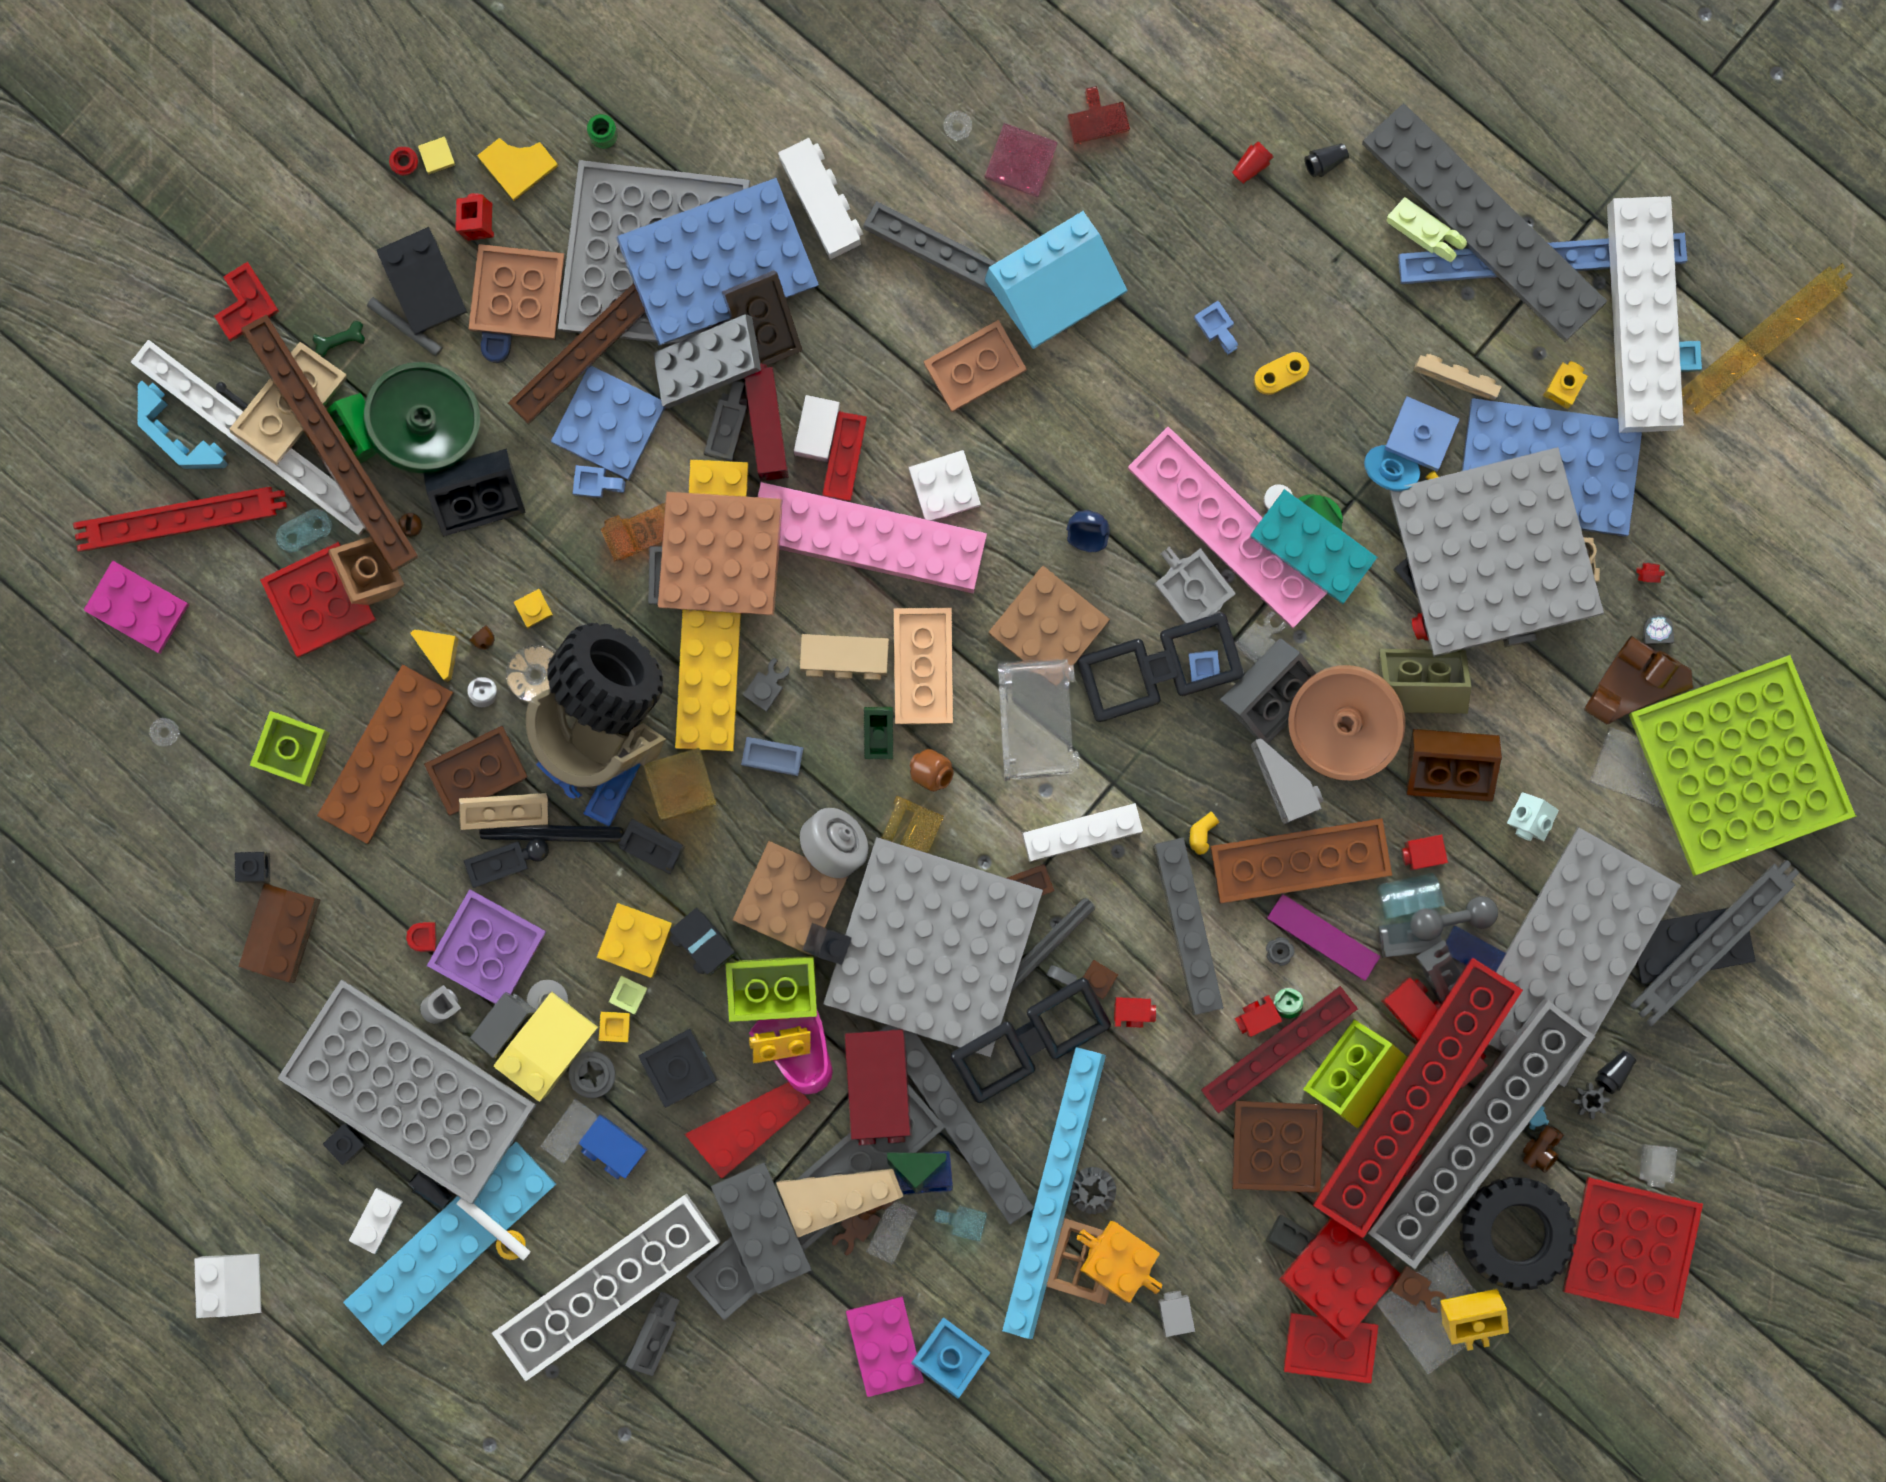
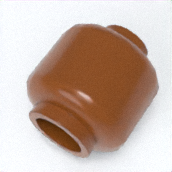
[910,749,954,792]

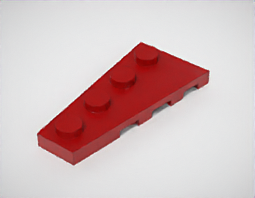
[684,1082,811,1178]

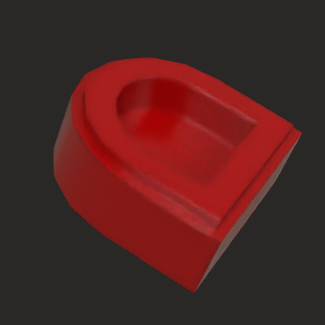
[406,922,437,952]

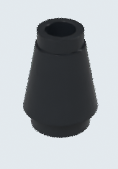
[1304,143,1349,177]
[1595,1050,1636,1094]
[408,1171,452,1209]

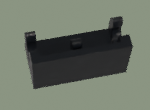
[619,819,685,875]

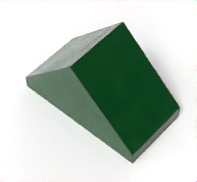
[887,1153,947,1194]

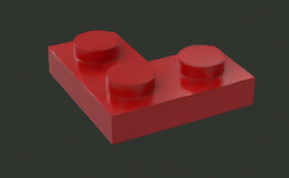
[214,262,280,342]

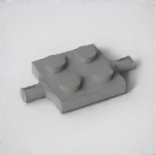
[1154,547,1236,624]

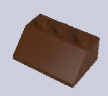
[1406,729,1502,802]
[239,883,320,983]

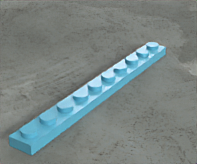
[1002,1047,1106,1339]

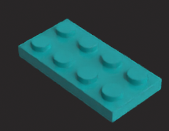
[1249,489,1378,605]

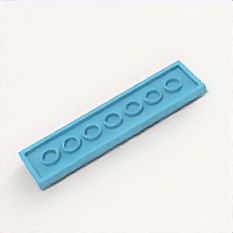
[343,1142,556,1346]

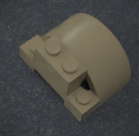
[526,689,666,787]

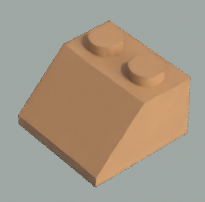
[328,537,404,605]

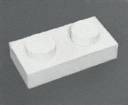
[349,1188,403,1254]

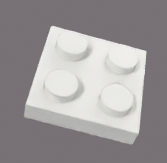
[909,450,981,521]

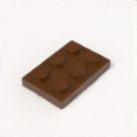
[424,726,528,816]

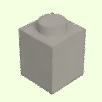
[1158,1291,1195,1337]

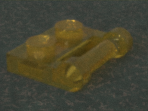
[881,796,944,853]

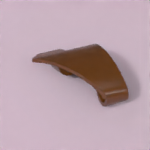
[1584,636,1693,725]

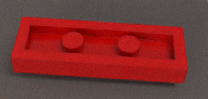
[822,411,867,502]

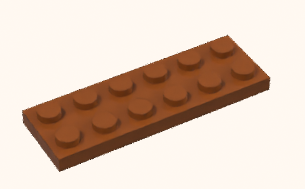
[317,664,454,844]
[1210,818,1392,904]

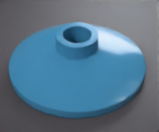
[1364,445,1420,491]

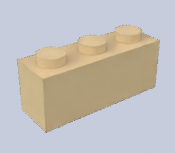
[800,634,889,680]

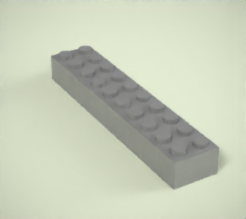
[1367,999,1595,1269]

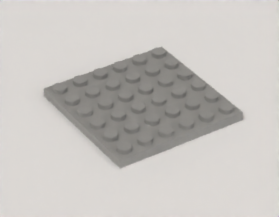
[558,160,750,344]
[1389,447,1604,657]
[823,837,1043,1057]

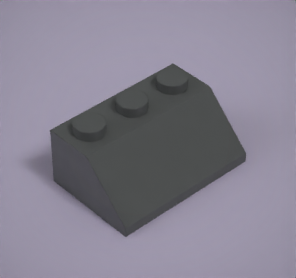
[1220,638,1316,744]

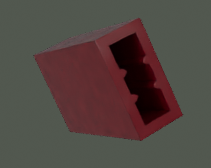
[745,364,789,482]
[845,1030,912,1145]

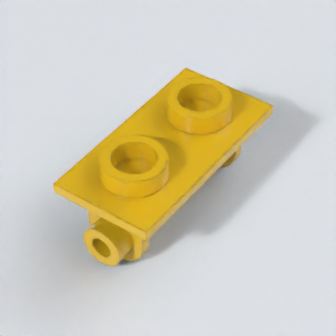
[749,1026,810,1064]

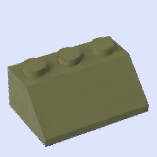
[1379,649,1472,714]

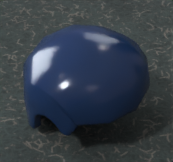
[1066,510,1110,552]

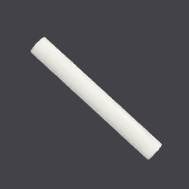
[456,1198,531,1261]

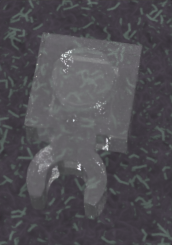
[1235,612,1286,664]

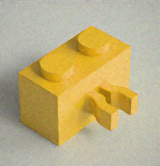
[1440,1289,1509,1351]

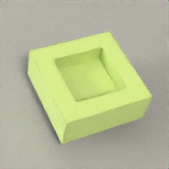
[609,976,648,1015]

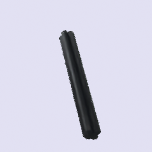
[479,825,623,843]

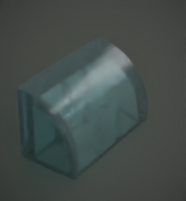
[1377,873,1445,919]

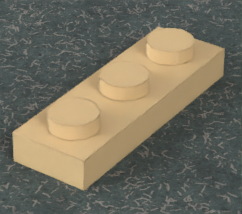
[1413,354,1501,401]
[459,793,548,830]

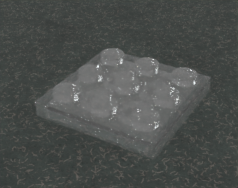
[1376,1250,1477,1374]

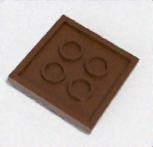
[1232,1101,1323,1192]

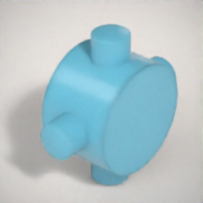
[1529,1106,1549,1130]

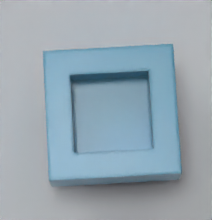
[1679,341,1702,372]

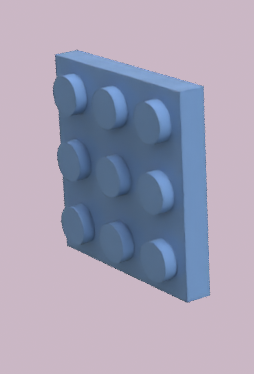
[551,366,666,481]

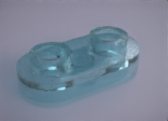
[276,509,332,553]

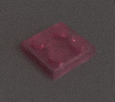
[985,123,1058,197]

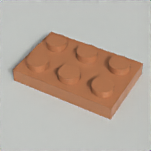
[923,320,1027,413]

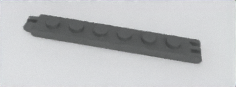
[1630,860,1799,1026]

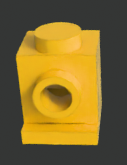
[1543,361,1588,410]

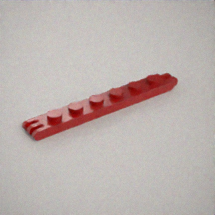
[73,487,287,552]

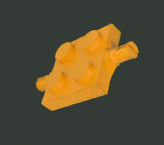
[1077,1221,1162,1303]

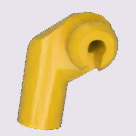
[1189,812,1220,855]

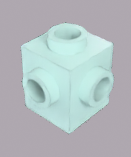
[1507,792,1559,841]

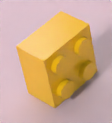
[597,903,674,978]

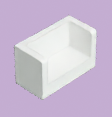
[794,395,840,462]

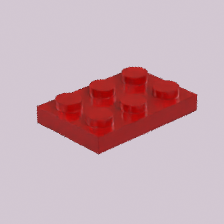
[1283,1312,1379,1384]

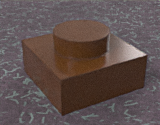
[1083,960,1118,999]

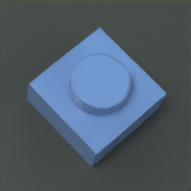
[1189,650,1220,682]

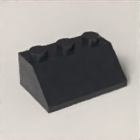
[423,448,526,537]

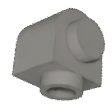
[420,985,461,1024]

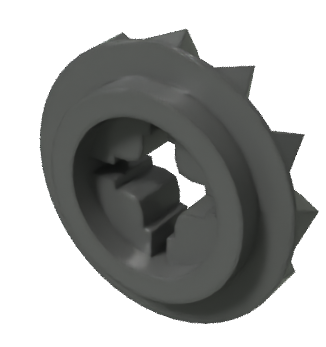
[569,1051,615,1098]
[1070,1167,1116,1214]

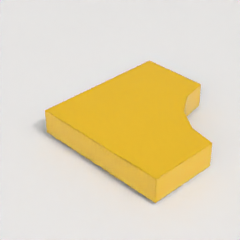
[477,138,558,201]

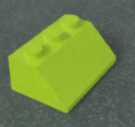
[726,956,817,1022]
[1303,1019,1407,1129]

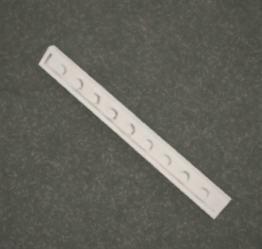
[131,340,365,536]

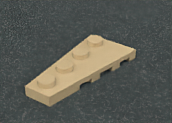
[776,1169,903,1237]

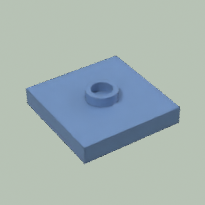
[1384,396,1460,472]

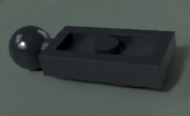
[463,839,549,888]

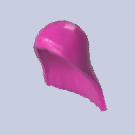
[749,1011,833,1094]

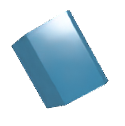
[911,1317,990,1399]

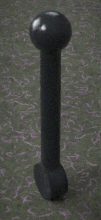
[215,382,248,409]

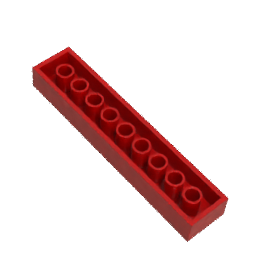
[1313,958,1523,1238]

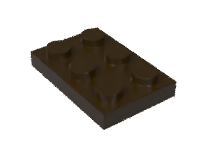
[722,270,803,366]

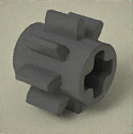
[1571,1083,1610,1119]

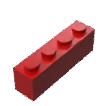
[1381,978,1488,1089]

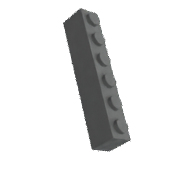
[1153,837,1224,1015]

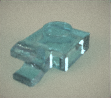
[934,1205,987,1242]

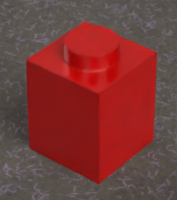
[1401,834,1448,871]

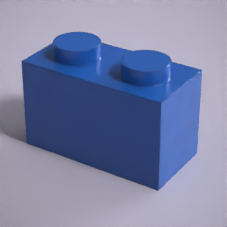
[578,1115,648,1179]

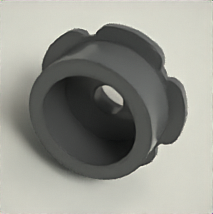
[1266,937,1295,966]

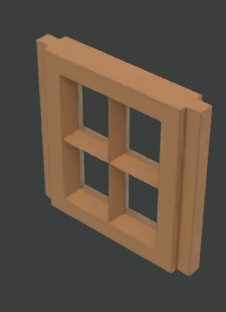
[1046,1218,1109,1305]

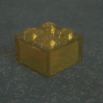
[644,748,718,822]

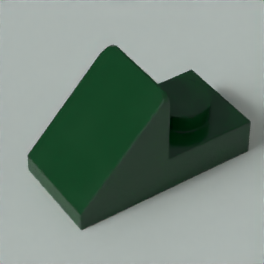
[864,707,893,759]

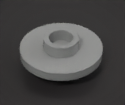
[527,980,568,1010]

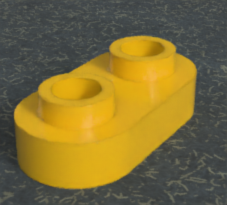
[1254,352,1309,395]

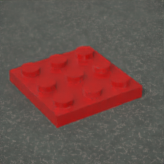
[260,542,377,658]
[1279,1218,1400,1340]

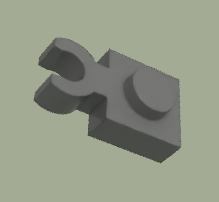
[743,658,790,712]

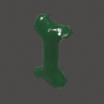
[312,320,365,358]

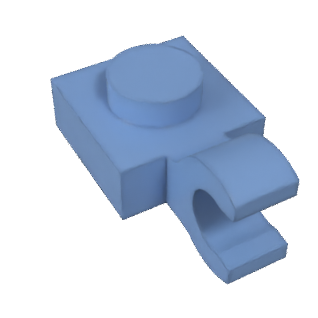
[1194,301,1238,355]
[572,465,626,498]

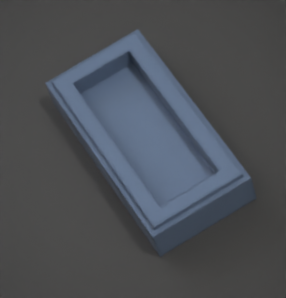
[741,737,804,776]

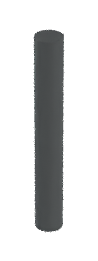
[367,297,443,357]

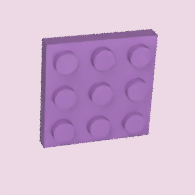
[427,889,547,1004]

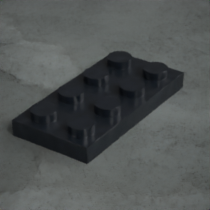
[1636,907,1756,984]

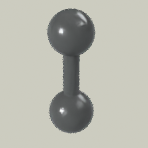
[1410,896,1498,941]

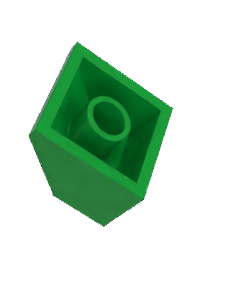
[326,393,377,463]

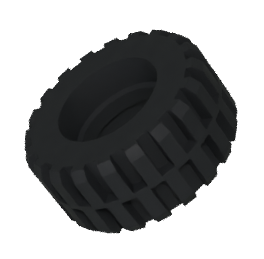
[547,623,663,735]
[1460,1177,1577,1291]

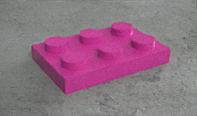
[84,560,189,654]
[846,1296,924,1397]

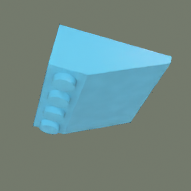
[985,211,1127,349]

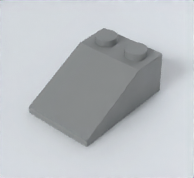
[1251,738,1323,825]

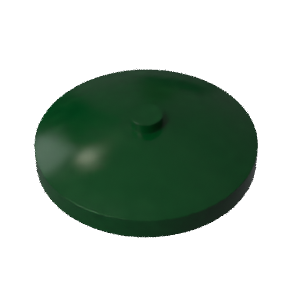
[363,362,480,473]

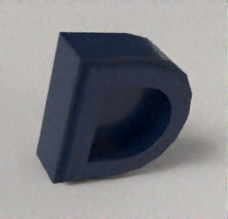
[481,332,512,363]

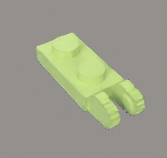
[1387,197,1467,262]

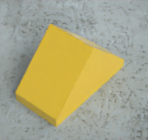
[410,629,459,682]

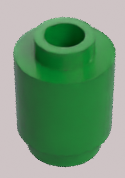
[587,114,618,149]

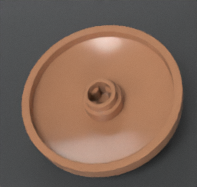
[1288,665,1405,781]

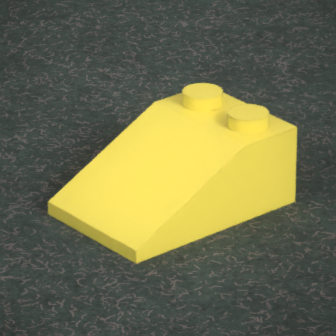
[493,992,598,1102]

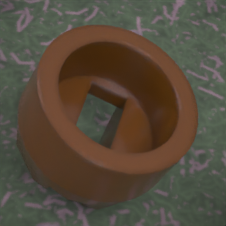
[398,513,423,537]
[469,625,495,650]

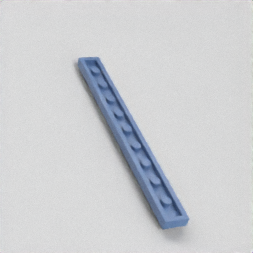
[1398,233,1687,284]

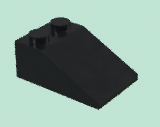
[376,227,468,335]

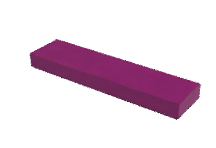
[1266,894,1381,981]

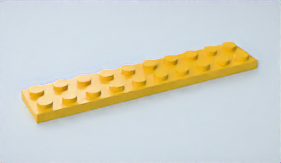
[675,460,749,751]

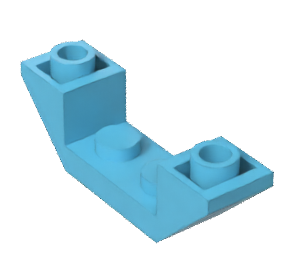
[138,381,229,469]

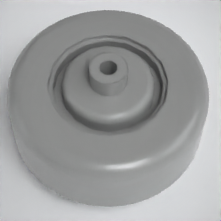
[800,808,869,879]

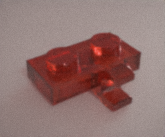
[1067,86,1130,144]

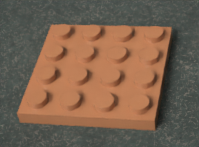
[658,492,783,616]

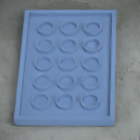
[616,178,819,346]
[1461,398,1642,537]

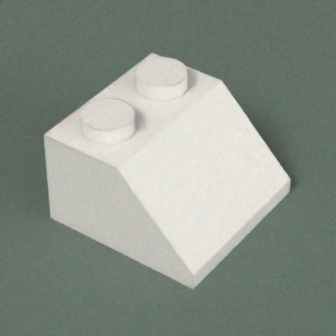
[194,1254,262,1318]

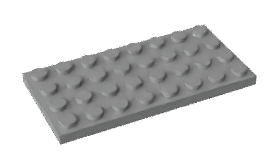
[1489,827,1681,1087]
[277,980,537,1204]

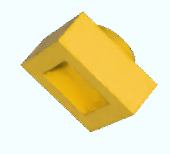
[514,589,553,628]
[599,1012,631,1042]

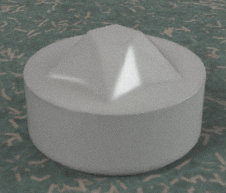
[467,677,497,707]

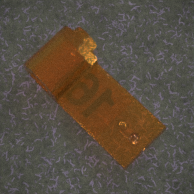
[601,502,666,562]

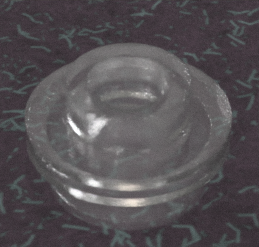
[944,111,972,140]
[149,718,179,747]

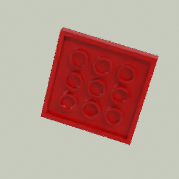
[1562,1177,1703,1319]

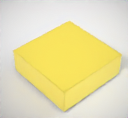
[418,137,455,175]

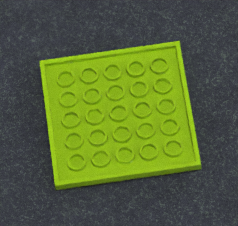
[1629,655,1856,877]

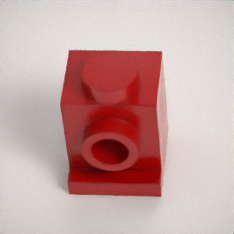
[456,193,494,241]
[1234,995,1282,1037]
[1114,997,1156,1028]

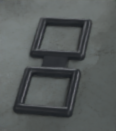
[1077,612,1244,722]
[950,977,1111,1103]

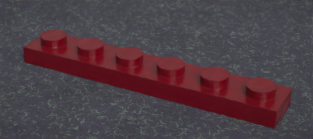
[1201,986,1358,1114]

